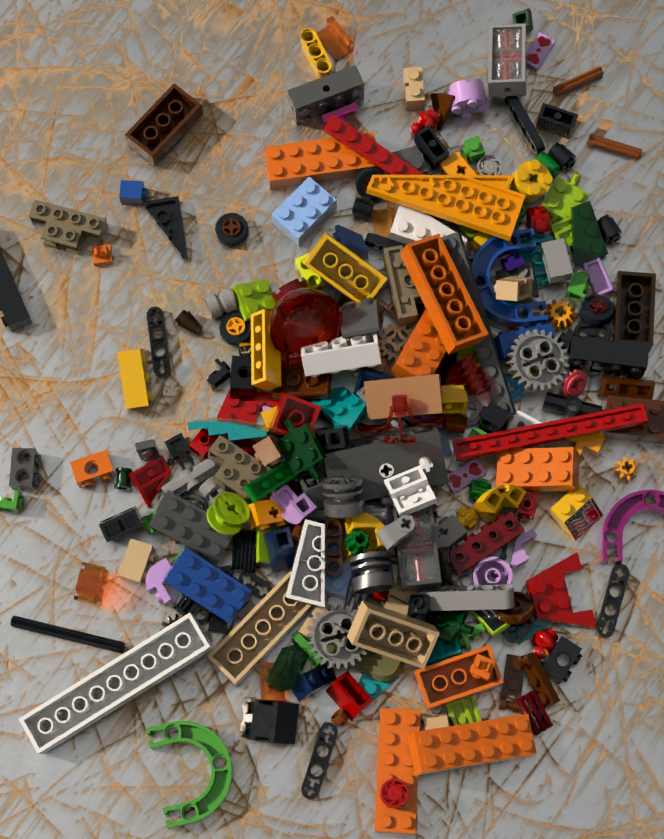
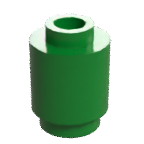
[535,152,561,179]

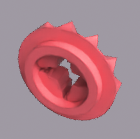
[561,369,587,397]

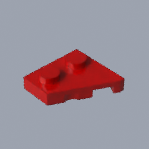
[128,455,172,507]

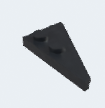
[143,196,188,259]

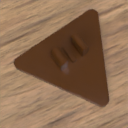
[431,93,455,130]

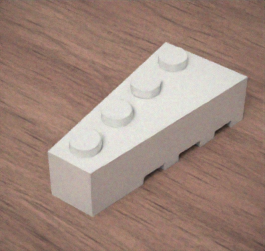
[388,204,467,246]
[301,331,381,377]
[285,519,325,607]

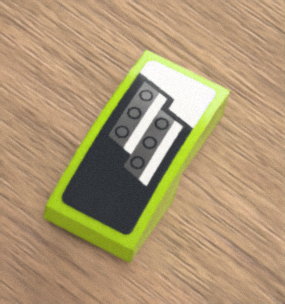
[470,610,510,637]

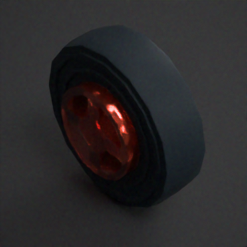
[355,167,386,200]
[580,295,615,326]

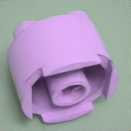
[448,79,487,119]
[472,556,513,585]

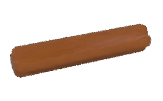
[553,67,604,97]
[588,134,642,159]

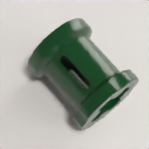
[114,467,132,490]

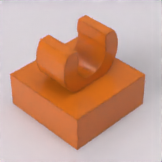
[92,244,113,266]
[469,653,496,681]

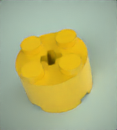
[509,159,553,203]

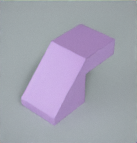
[510,528,537,571]

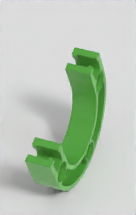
[146,721,233,829]

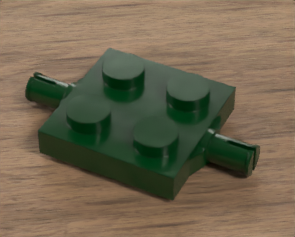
[277,418,327,481]
[427,610,474,645]

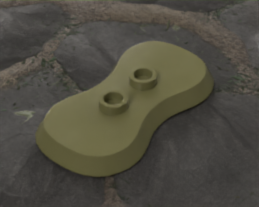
[321,624,404,682]

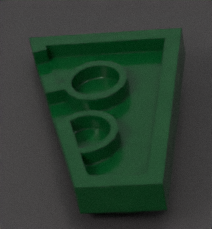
[571,201,608,266]

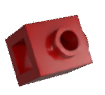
[526,206,550,233]
[189,428,218,460]
[514,491,539,522]

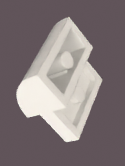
[384,465,437,517]

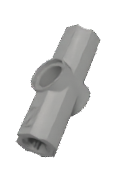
[161,458,218,496]

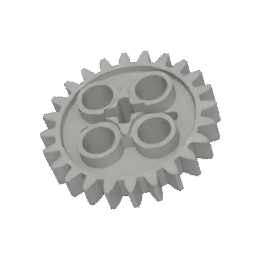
[507,329,569,392]
[305,604,367,670]

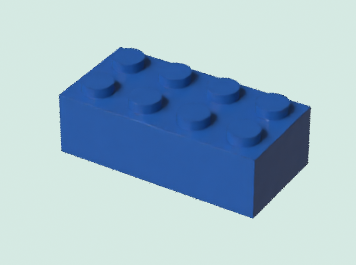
[164,545,252,624]

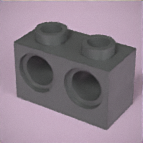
[9,448,41,490]

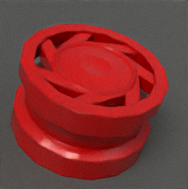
[380,778,409,808]

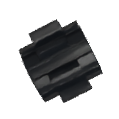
[352,195,374,220]

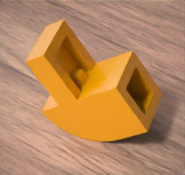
[568,433,606,457]

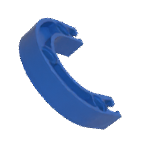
[471,228,549,327]

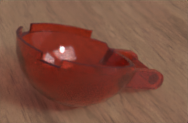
[268,288,343,369]

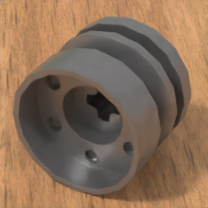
[321,474,366,518]
[349,551,395,594]

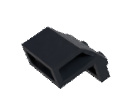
[240,697,299,744]

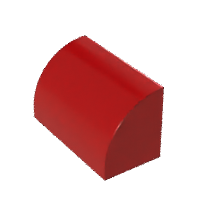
[326,671,373,721]

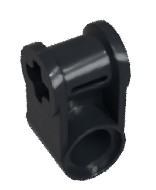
[173,593,211,626]

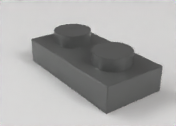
[135,439,160,461]

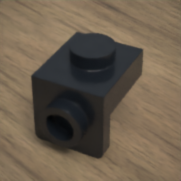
[408,595,435,623]

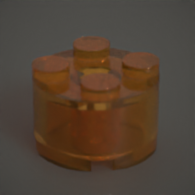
[74,562,109,605]

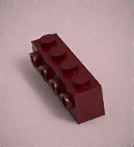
[446,511,525,576]

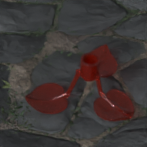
[358,395,446,444]

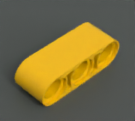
[300,28,332,79]

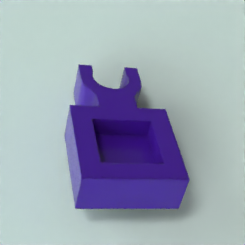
[501,254,525,271]

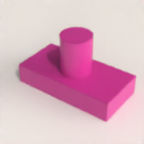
[320,102,358,125]

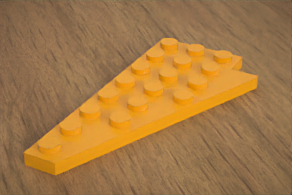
[366,175,526,241]

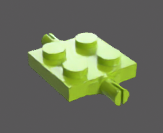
[541,173,589,230]

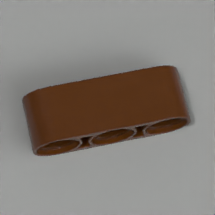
[325,519,343,579]

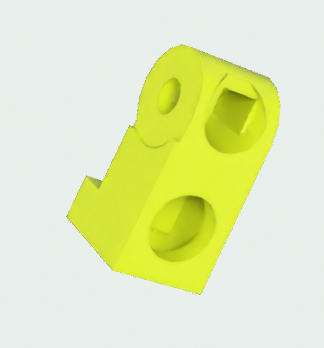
[294,253,323,290]

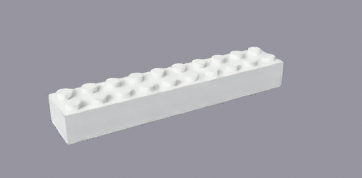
[19,613,214,754]

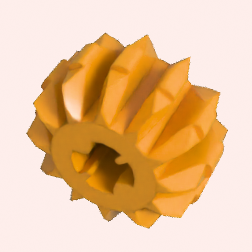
[544,298,576,331]

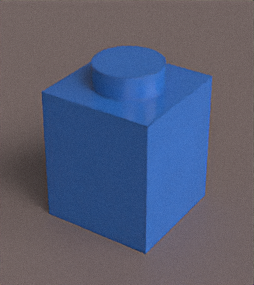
[119,180,148,206]

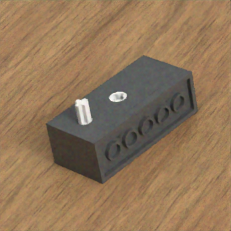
[323,422,449,503]

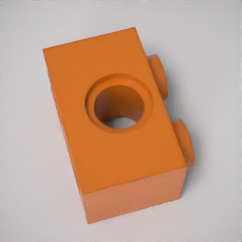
[70,450,116,488]

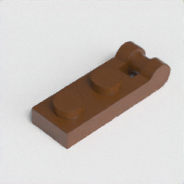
[598,374,655,400]
[517,652,561,707]
[499,654,525,713]

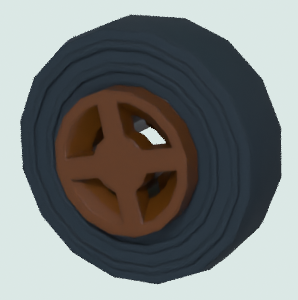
[215,213,249,246]

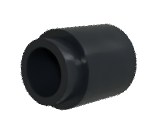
[548,143,576,170]
[597,214,622,243]

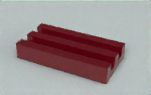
[516,690,553,735]

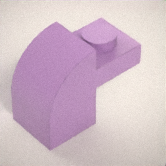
[270,484,317,524]
[146,558,173,607]

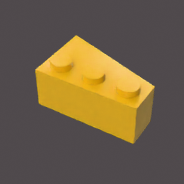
[117,348,153,409]

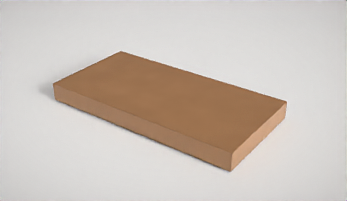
[364,374,444,420]

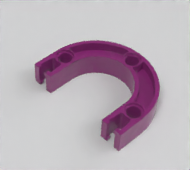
[600,490,664,565]

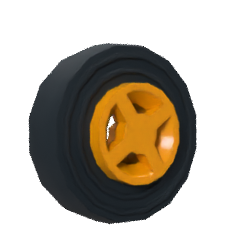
[219,311,251,346]

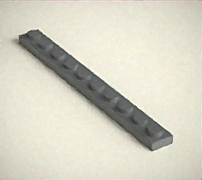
[441,231,517,416]

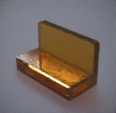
[317,16,354,62]
[372,203,396,238]
[259,660,286,701]

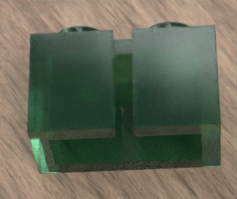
[266,644,309,692]

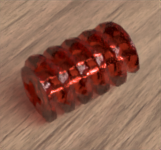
[455,353,491,396]

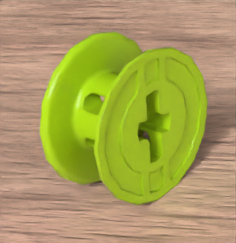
[206,492,250,535]

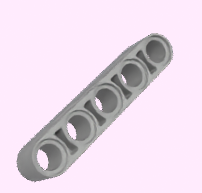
[417,584,515,611]

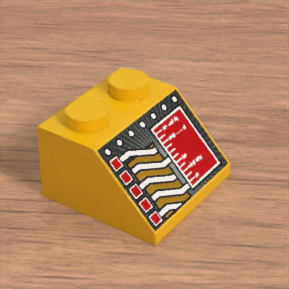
[548,483,603,541]

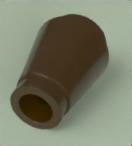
[175,309,204,336]

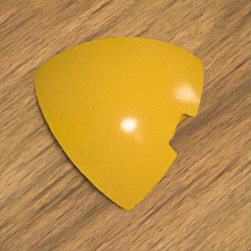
[473,485,526,523]
[342,512,387,562]

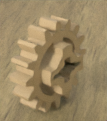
[378,323,413,363]

